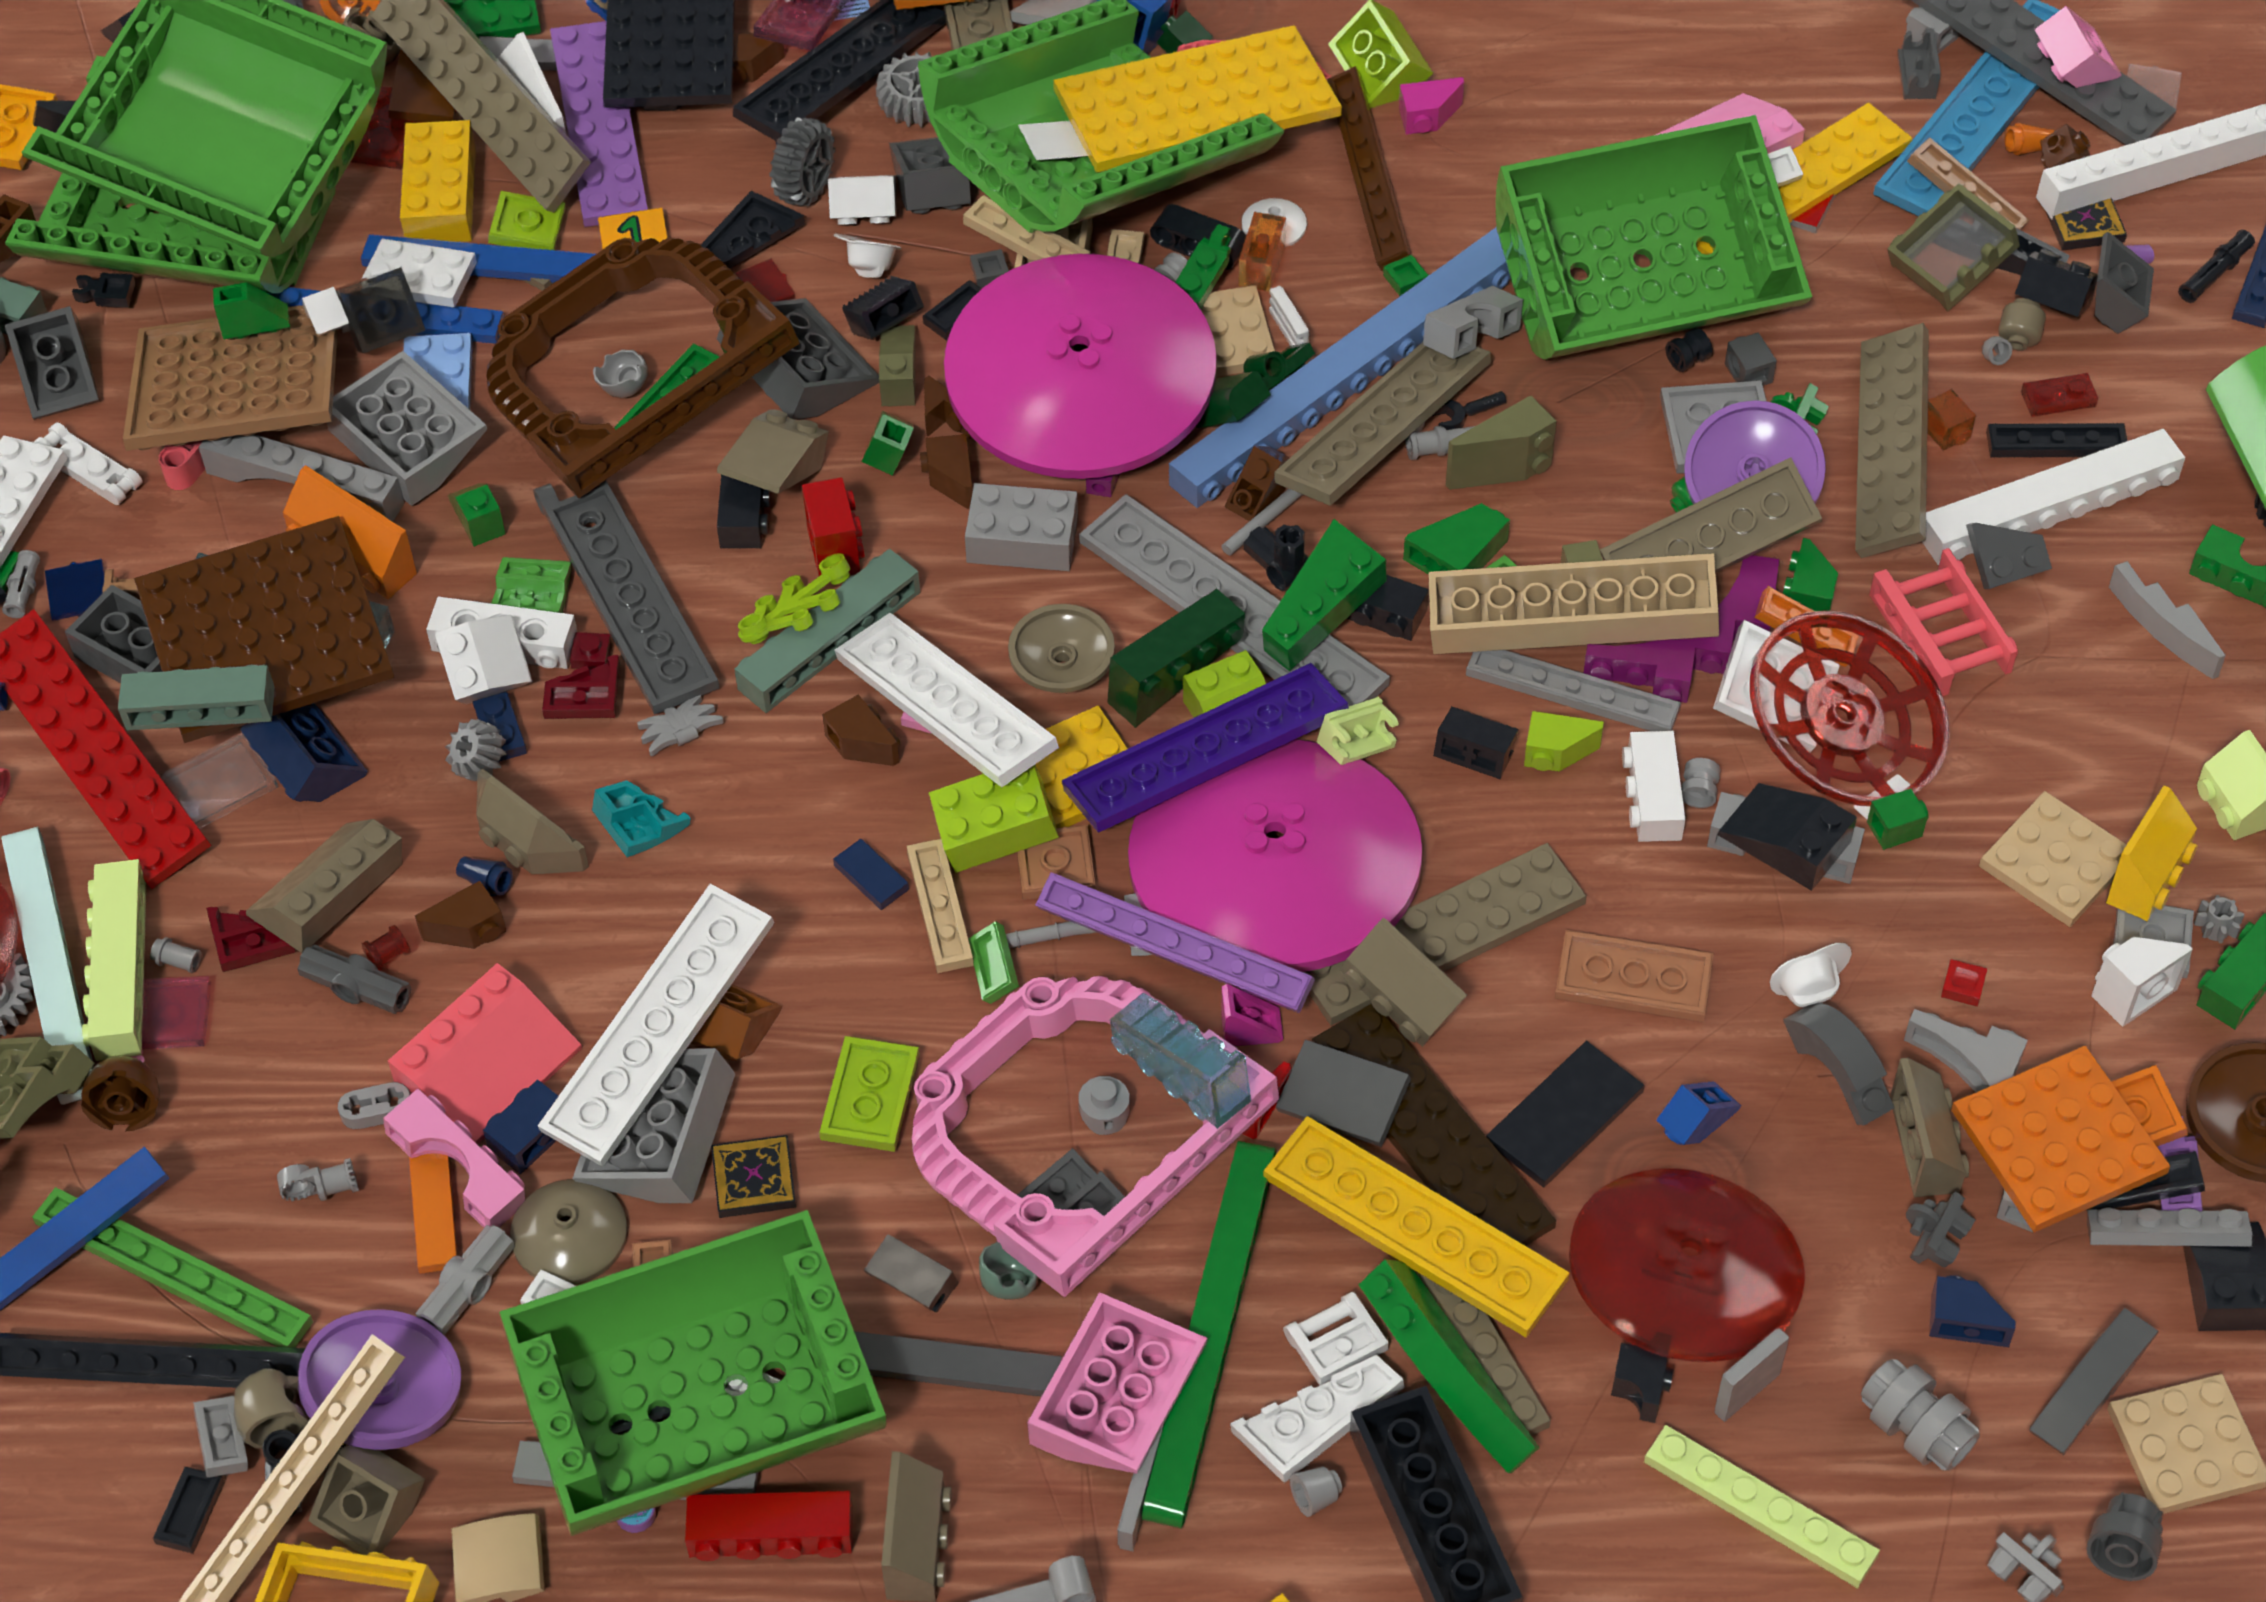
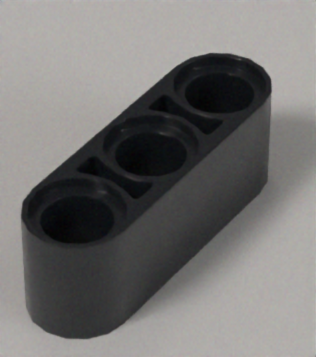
[1150,204,1249,270]

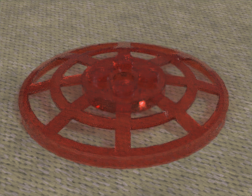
[1750,610,1950,806]

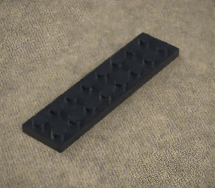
[733,0,946,141]

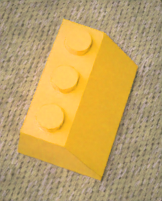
[2106,785,2198,921]

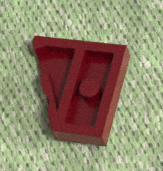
[542,655,620,719]

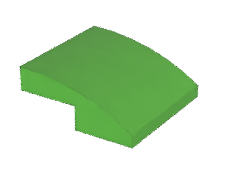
[491,557,572,613]

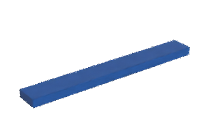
[361,234,595,283]

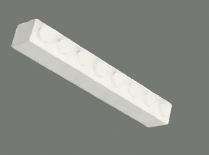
[2036,104,2266,219]
[1922,429,2185,565]

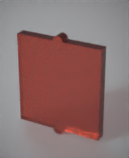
[734,259,795,302]

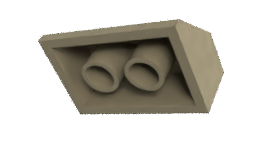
[1340,917,1467,1047]
[1890,1058,1969,1197]
[881,1452,952,1602]

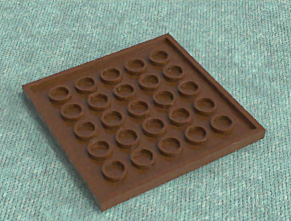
[134,516,395,743]

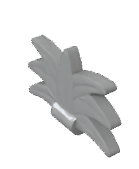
[637,695,724,756]

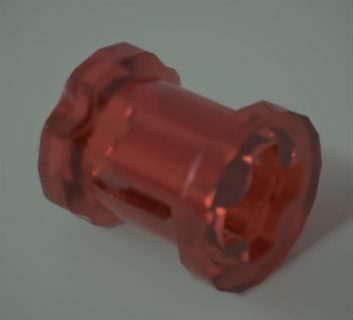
[361,924,411,971]

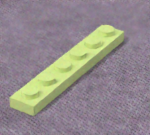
[1644,1425,1880,1588]

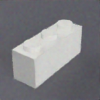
[1622,731,1685,842]

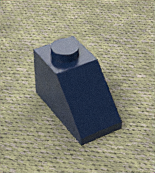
[1929,1275,2016,1347]

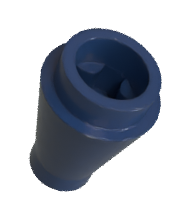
[456,856,513,896]

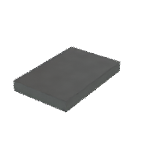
[1276,1040,1411,1147]

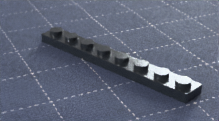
[0,1333,305,1388]

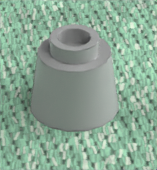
[1290,1467,1342,1517]

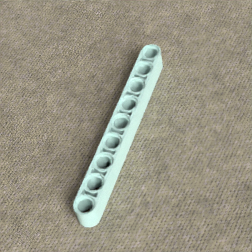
[1,827,94,1105]

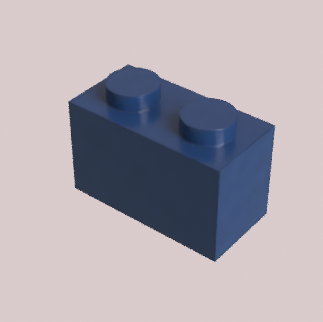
[483,1079,558,1175]

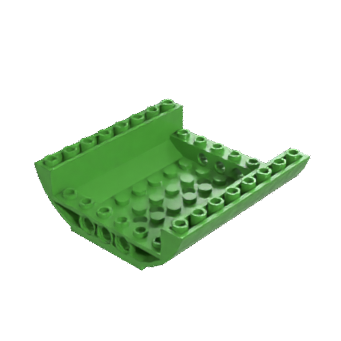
[918,0,1284,233]
[5,56,336,293]

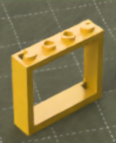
[255,1542,440,1602]

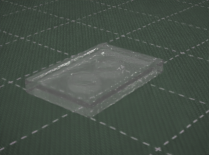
[159,733,278,828]

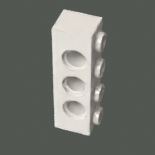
[426,597,577,669]

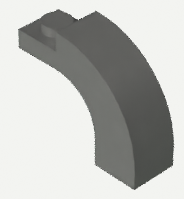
[1783,1003,1895,1125]

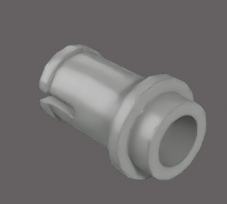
[150,937,202,973]

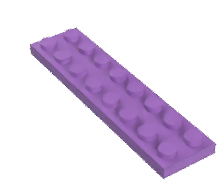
[550,21,648,227]

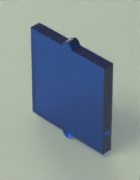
[45,559,105,621]

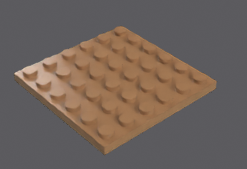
[123,305,338,451]

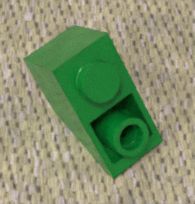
[213,282,290,339]
[861,411,914,476]
[1783,538,1838,618]

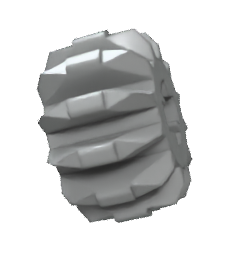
[444,719,506,781]

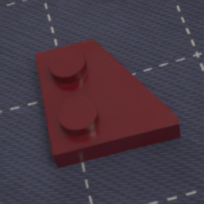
[206,907,296,972]

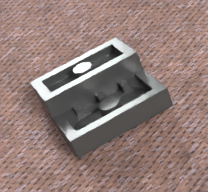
[1017,1148,1125,1221]

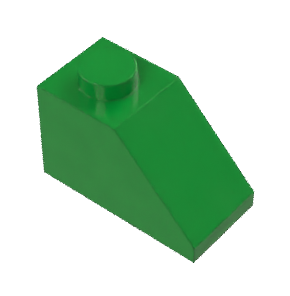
[448,483,506,546]

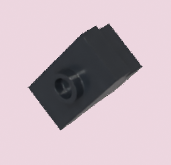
[1611,1332,1674,1423]

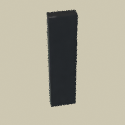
[1986,423,2127,458]

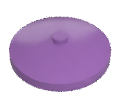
[1684,401,1825,504]
[298,1310,461,1450]

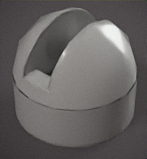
[1982,336,2012,365]

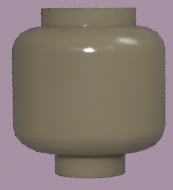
[1998,298,2046,351]

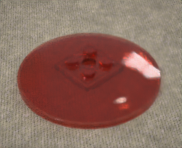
[1569,1168,1805,1362]

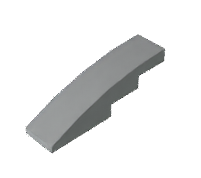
[2109,561,2226,679]

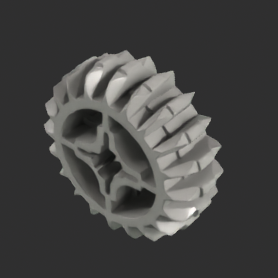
[876,51,932,127]

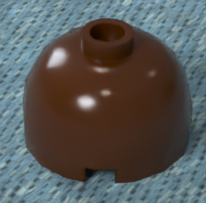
[81,1056,160,1132]

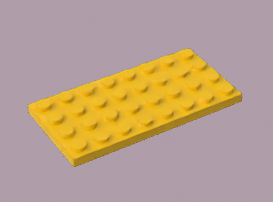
[1054,25,1342,173]

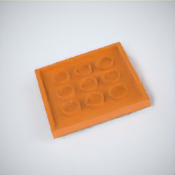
[1951,1045,2170,1233]

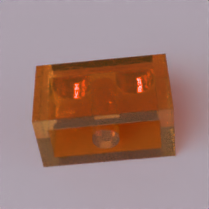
[1239,212,1286,292]

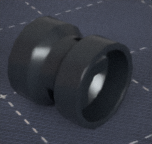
[1665,328,1713,372]

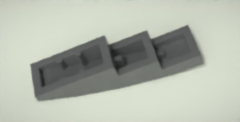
[2029,1308,2159,1456]

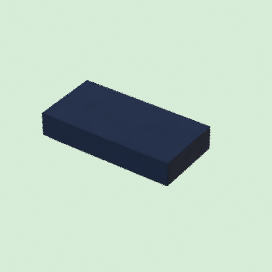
[833,839,909,910]

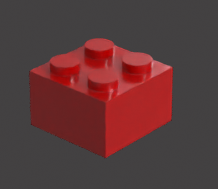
[801,477,865,576]

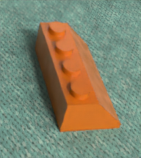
[283,465,417,600]

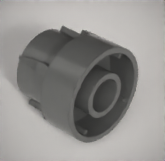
[2086,1492,2163,1581]

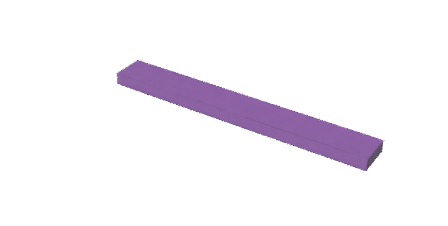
[1035,872,1315,1014]

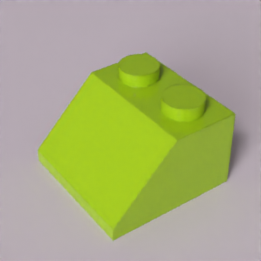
[1183,650,1266,718]

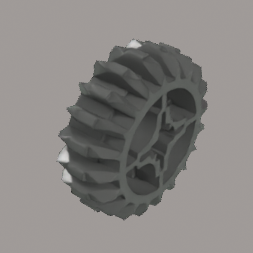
[769,117,836,206]

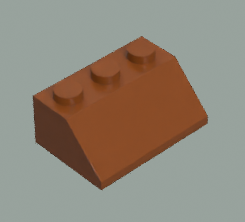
[690,984,782,1061]

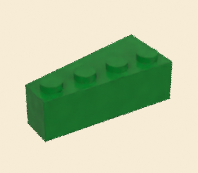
[1262,519,1387,672]

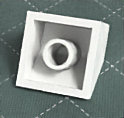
[828,175,896,225]
[435,615,533,704]
[2092,937,2193,1027]

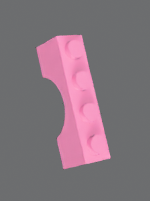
[383,1089,525,1228]

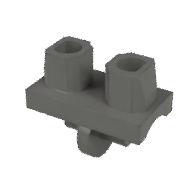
[1906,1192,1975,1268]

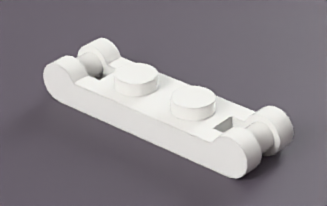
[34,422,143,505]

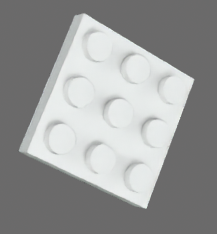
[1713,620,1840,754]

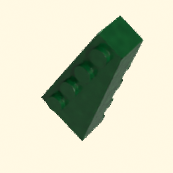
[1107,588,1245,728]

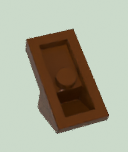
[924,375,972,439]

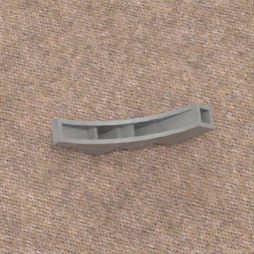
[1904,1009,2033,1232]

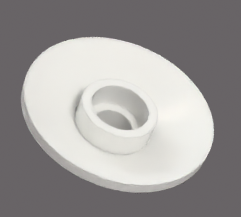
[1242,198,1307,249]

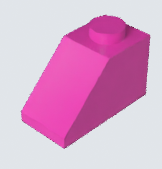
[1399,77,1464,135]

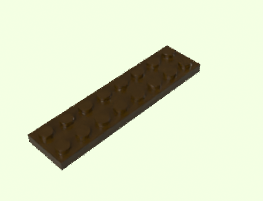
[1312,1003,1556,1246]

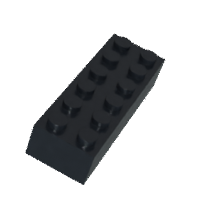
[1350,1386,1523,1602]

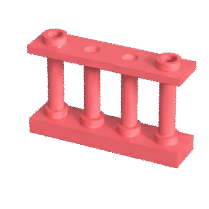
[1869,548,2018,699]

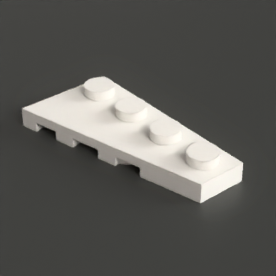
[1230,1354,1404,1483]

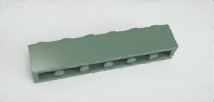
[734,548,920,713]

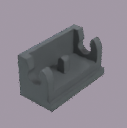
[1897,28,1941,99]

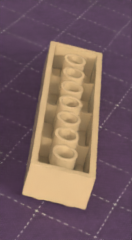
[1429,553,1719,654]

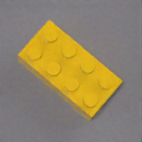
[400,120,476,242]

